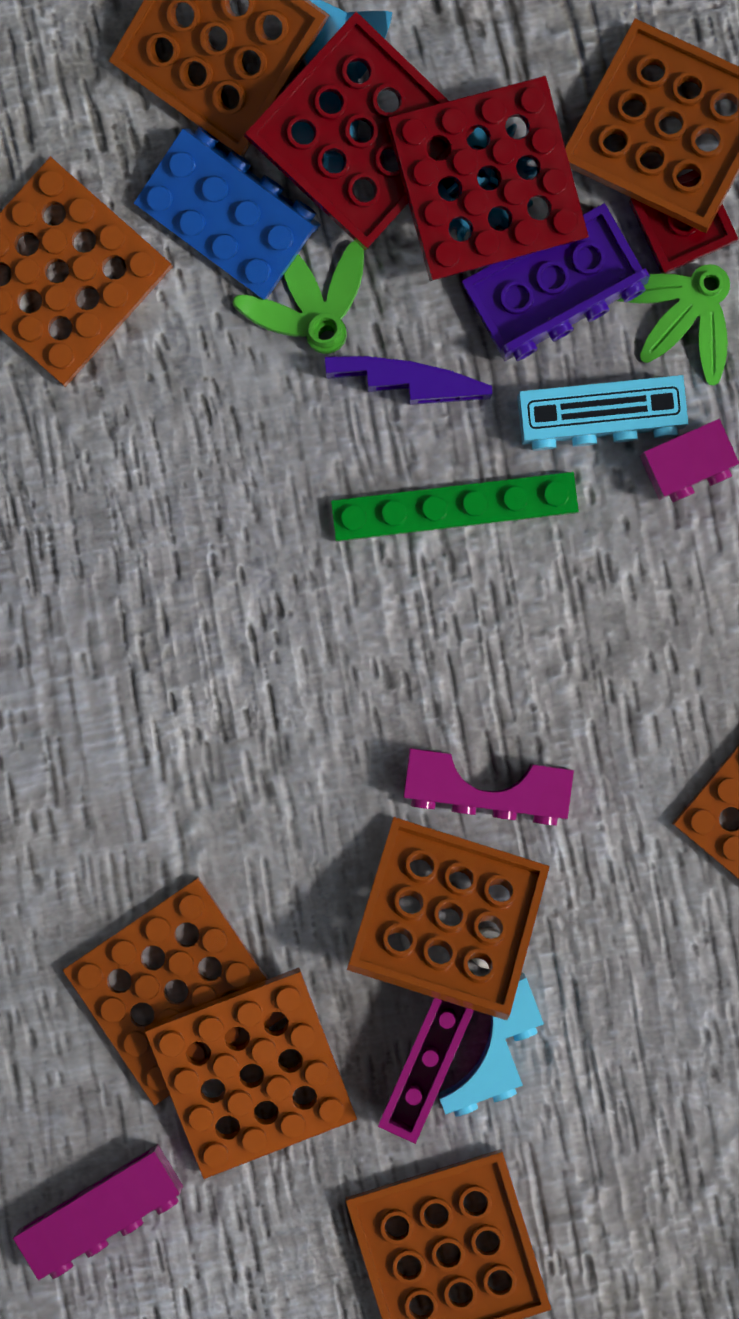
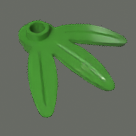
[232,241,364,354]
[617,264,730,385]

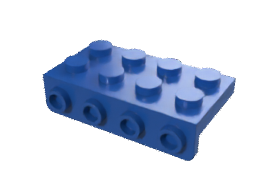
[134,127,321,300]

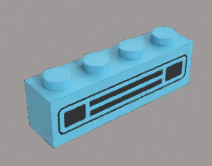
[517,375,688,451]

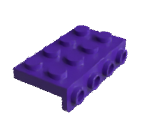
[462,203,650,361]

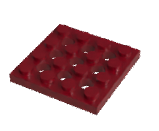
[244,12,477,250]
[386,76,589,281]

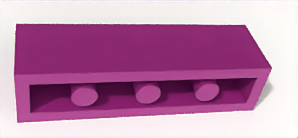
[378,998,474,1144]
[13,1144,183,1281]

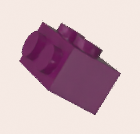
[640,418,739,503]

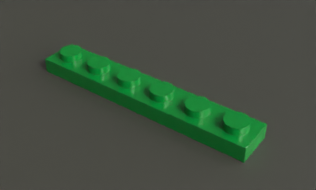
[331,472,579,542]

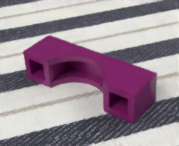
[403,748,574,826]

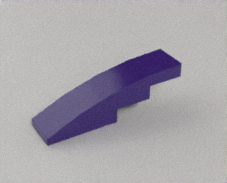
[325,356,492,405]

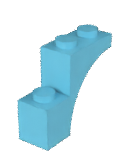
[439,973,544,1117]

